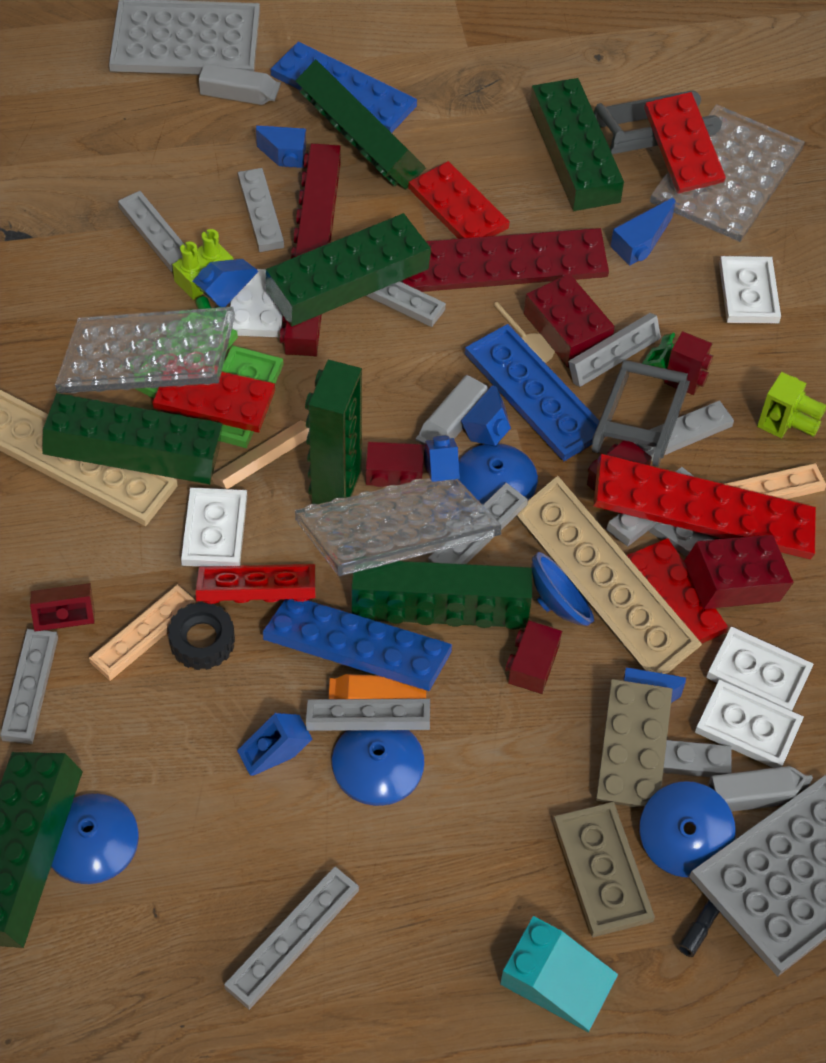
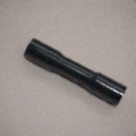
[677,899,720,957]

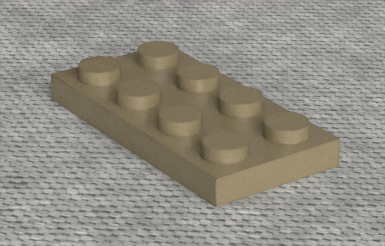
[596,679,673,809]
[553,802,655,938]

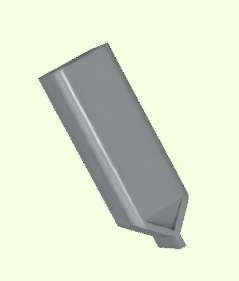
[199,63,281,105]
[416,375,488,445]
[707,766,813,812]

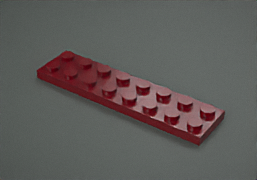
[402,228,609,292]

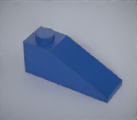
[610,198,676,266]

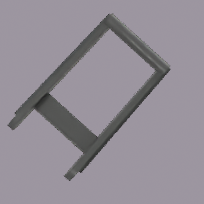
[594,90,722,154]
[592,360,690,467]

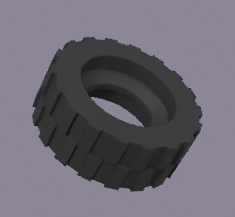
[168,602,235,670]

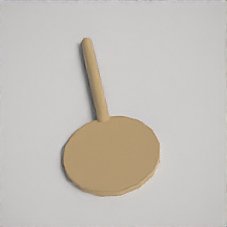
[494,302,555,363]

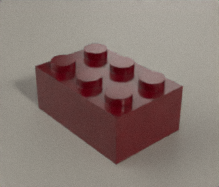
[524,273,615,368]
[684,535,794,609]

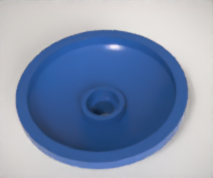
[454,443,538,510]
[531,552,594,626]
[332,730,424,806]
[639,781,735,878]
[51,793,139,884]

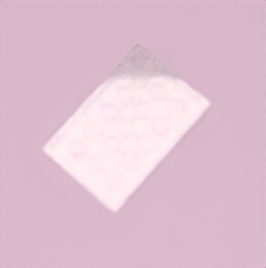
[650,104,805,242]
[55,307,235,393]
[295,478,501,576]

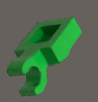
[642,333,675,369]

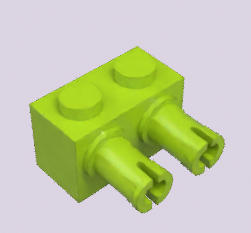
[172,229,234,300]
[757,372,826,439]

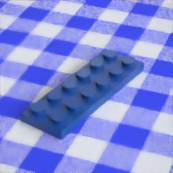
[271,41,417,133]
[465,324,606,461]
[263,599,452,691]

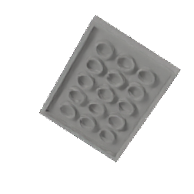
[109,0,260,74]
[689,775,826,977]

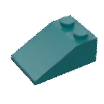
[500,916,618,1033]

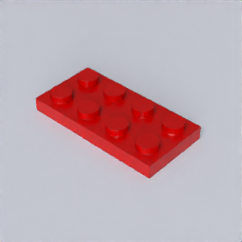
[644,92,726,194]
[408,161,510,239]
[153,360,275,433]
[627,538,728,644]
[196,564,316,604]

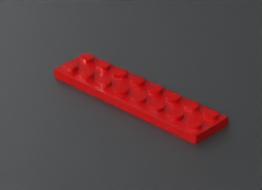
[593,454,816,560]

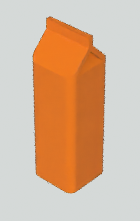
[329,674,426,699]

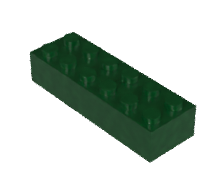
[296,59,426,190]
[530,78,624,212]
[266,213,431,327]
[305,359,362,515]
[42,393,223,485]
[352,559,532,630]
[0,752,83,948]

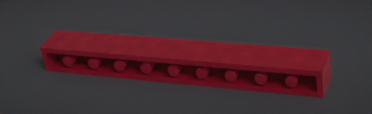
[280,143,341,357]

